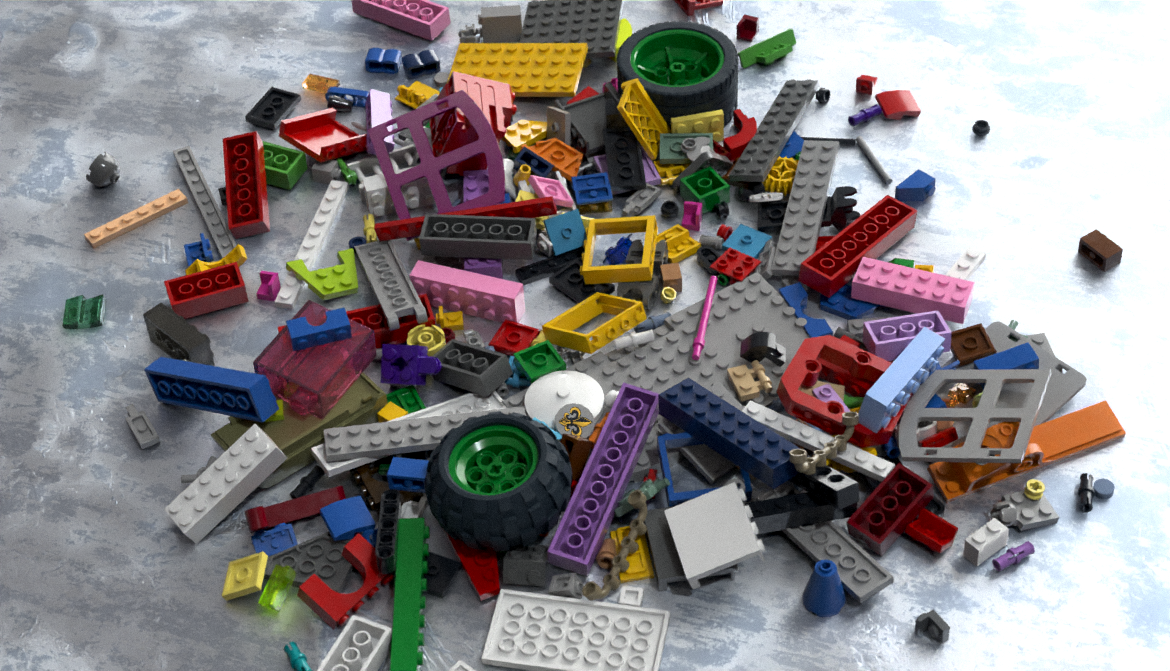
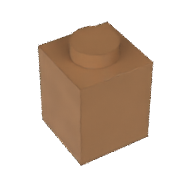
[660,263,682,292]

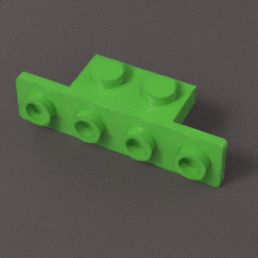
[738,28,796,68]

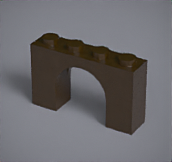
[349,453,424,517]

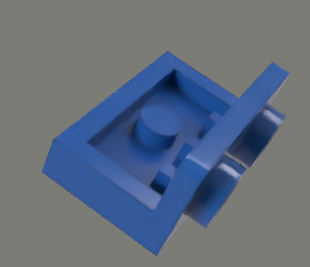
[184,233,214,267]

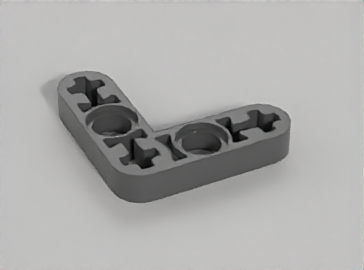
[672,151,732,192]

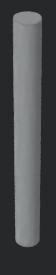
[856,136,893,184]

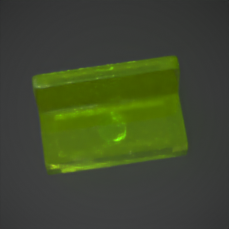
[258,564,297,612]

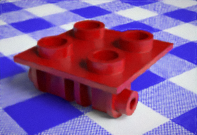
[710,248,761,285]

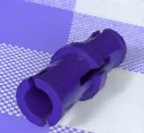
[848,104,882,127]

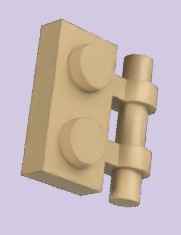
[727,360,773,402]

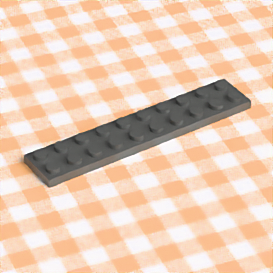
[729,79,820,182]

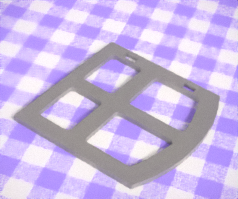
[898,369,1051,463]

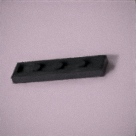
[515,247,585,286]

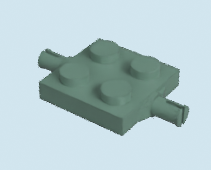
[613,477,670,518]

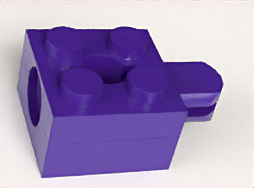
[380,344,442,386]

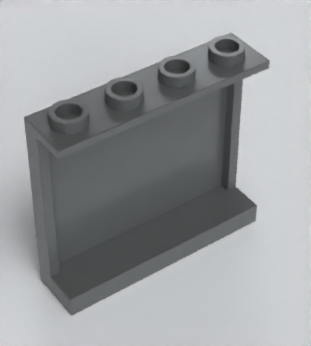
[555,82,643,155]
[644,506,738,592]

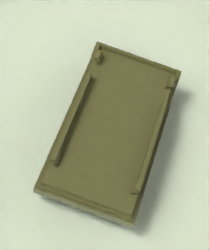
[210,362,388,488]

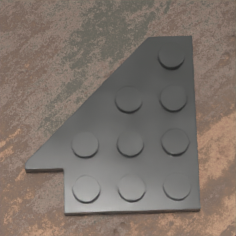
[263,532,354,593]

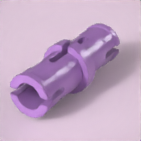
[992,541,1035,572]

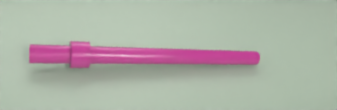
[692,276,717,360]

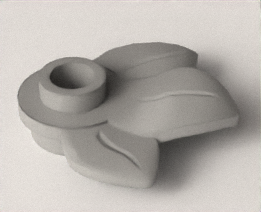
[681,137,715,162]

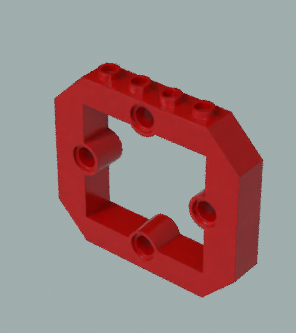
[777,335,913,448]

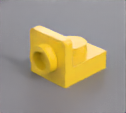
[436,306,464,331]

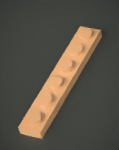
[84,189,188,249]

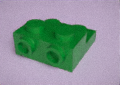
[513,340,566,384]

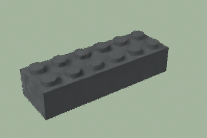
[419,214,537,260]

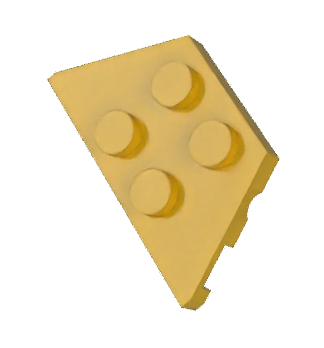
[502,120,547,153]

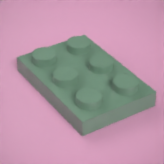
[660,133,713,164]

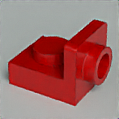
[856,74,878,95]

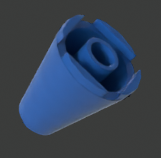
[802,559,846,617]

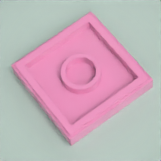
[528,175,574,208]

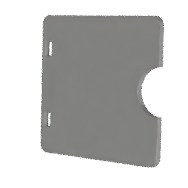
[936,321,1087,456]

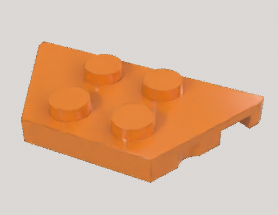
[520,138,583,182]

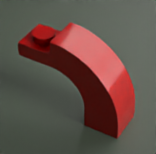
[723,109,757,162]

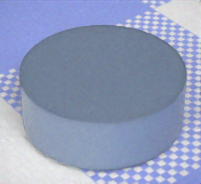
[1093,478,1115,499]

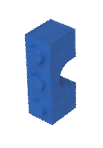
[286,307,352,351]

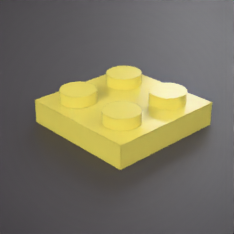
[222,551,268,601]

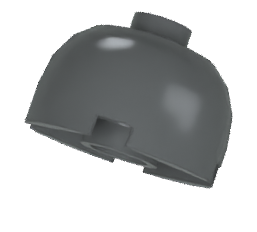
[86,151,120,187]

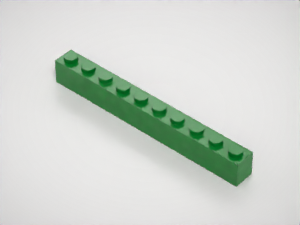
[390,518,430,671]

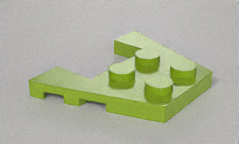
[286,248,358,300]

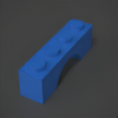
[779,282,833,338]

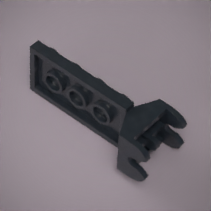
[602,99,646,191]
[758,186,860,233]

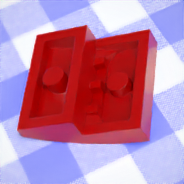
[875,90,921,120]

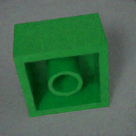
[680,166,730,214]

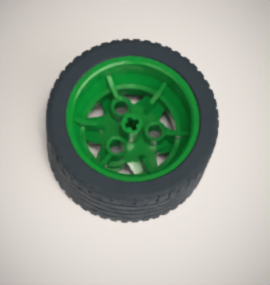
[617,21,738,140]

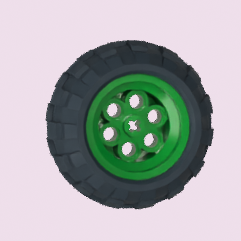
[425,411,573,552]

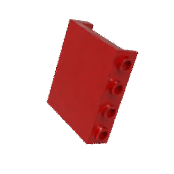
[279,108,367,162]

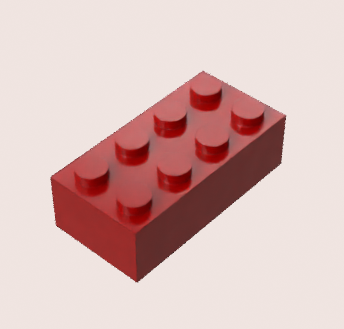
[164,262,249,321]

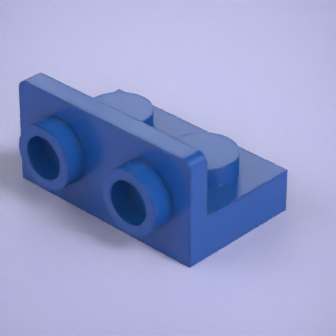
[251,523,298,557]

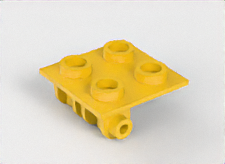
[394,81,439,109]

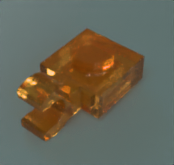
[946,383,976,408]

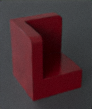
[736,14,760,42]

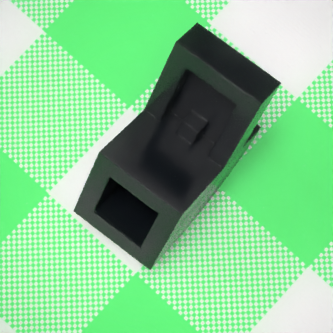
[740,332,786,367]

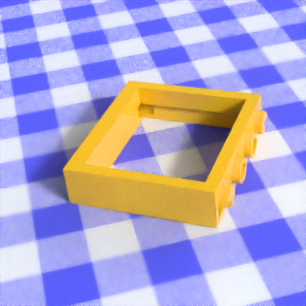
[580,215,658,284]
[542,292,647,354]

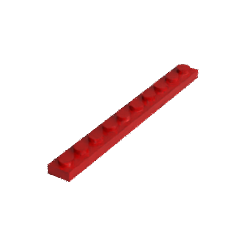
[374,196,557,242]

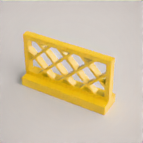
[617,78,671,160]

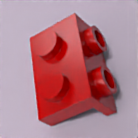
[905,508,958,553]

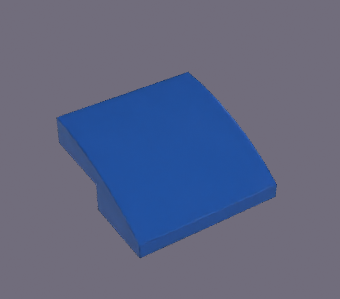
[572,172,613,205]
[319,496,376,541]

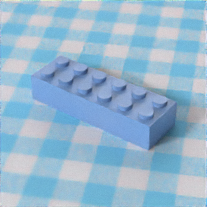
[858,327,945,434]

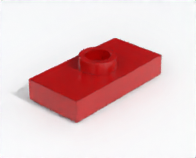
[918,427,959,455]

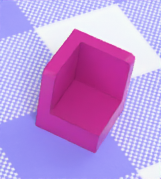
[681,201,702,231]
[256,271,281,302]

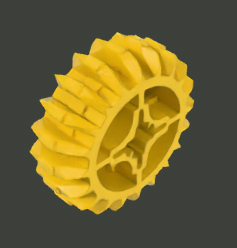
[762,156,799,197]

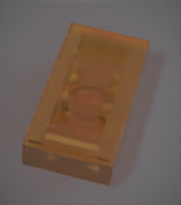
[302,74,340,93]

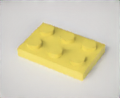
[671,110,724,142]

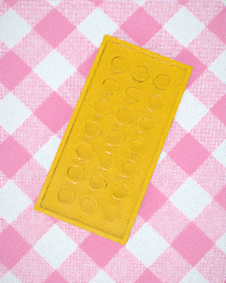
[447,43,588,97]

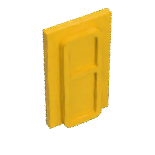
[610,526,654,583]

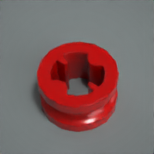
[717,224,733,242]

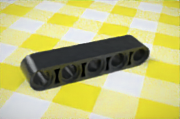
[375,489,402,574]

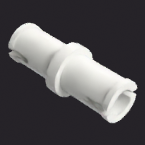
[615,330,655,350]

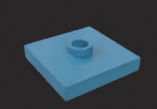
[543,209,587,256]
[722,224,772,259]

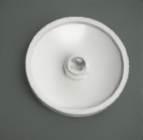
[524,370,604,431]

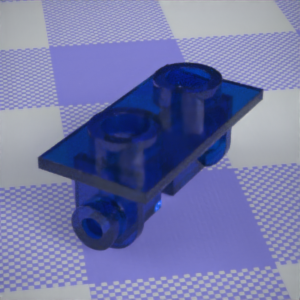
[602,234,633,265]

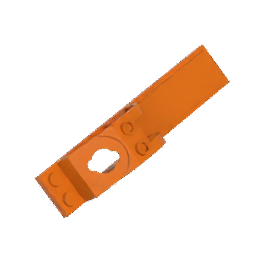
[927,400,1126,503]

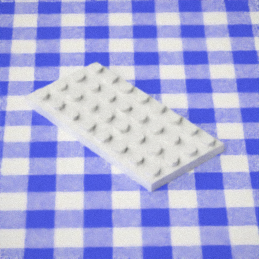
[481,589,670,671]

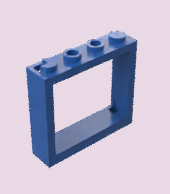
[657,432,752,507]

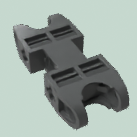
[617,239,668,310]

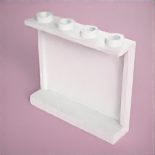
[664,482,766,589]

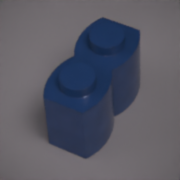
[402,49,440,79]

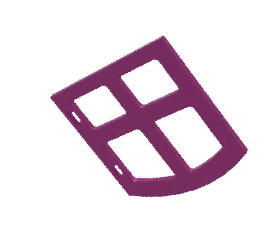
[368,90,505,241]

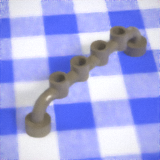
[789,411,859,475]
[582,490,648,601]

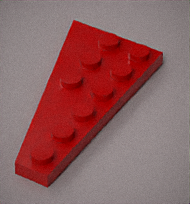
[441,527,500,601]

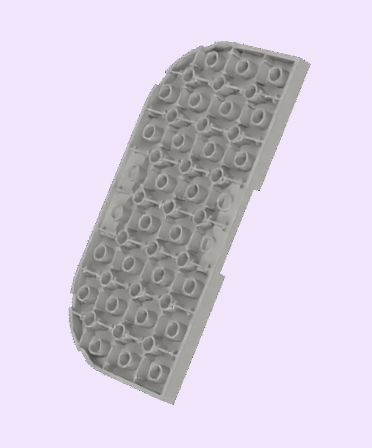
[502,272,810,483]

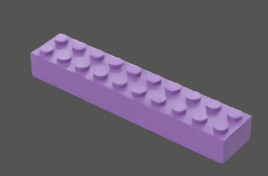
[547,382,659,577]

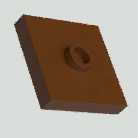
[950,323,997,366]

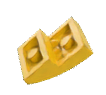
[656,224,701,264]

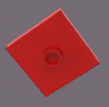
[488,319,540,356]

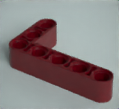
[244,486,346,533]

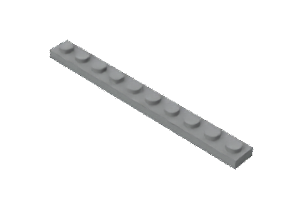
[173,146,237,258]

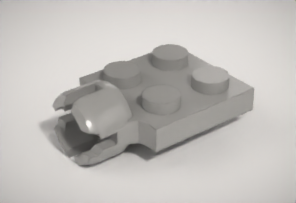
[991,489,1059,531]

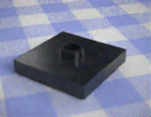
[424,552,462,598]

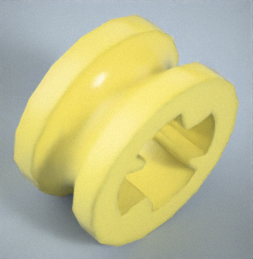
[1024,479,1045,500]

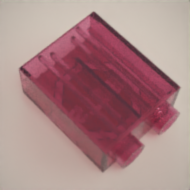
[253,300,377,420]

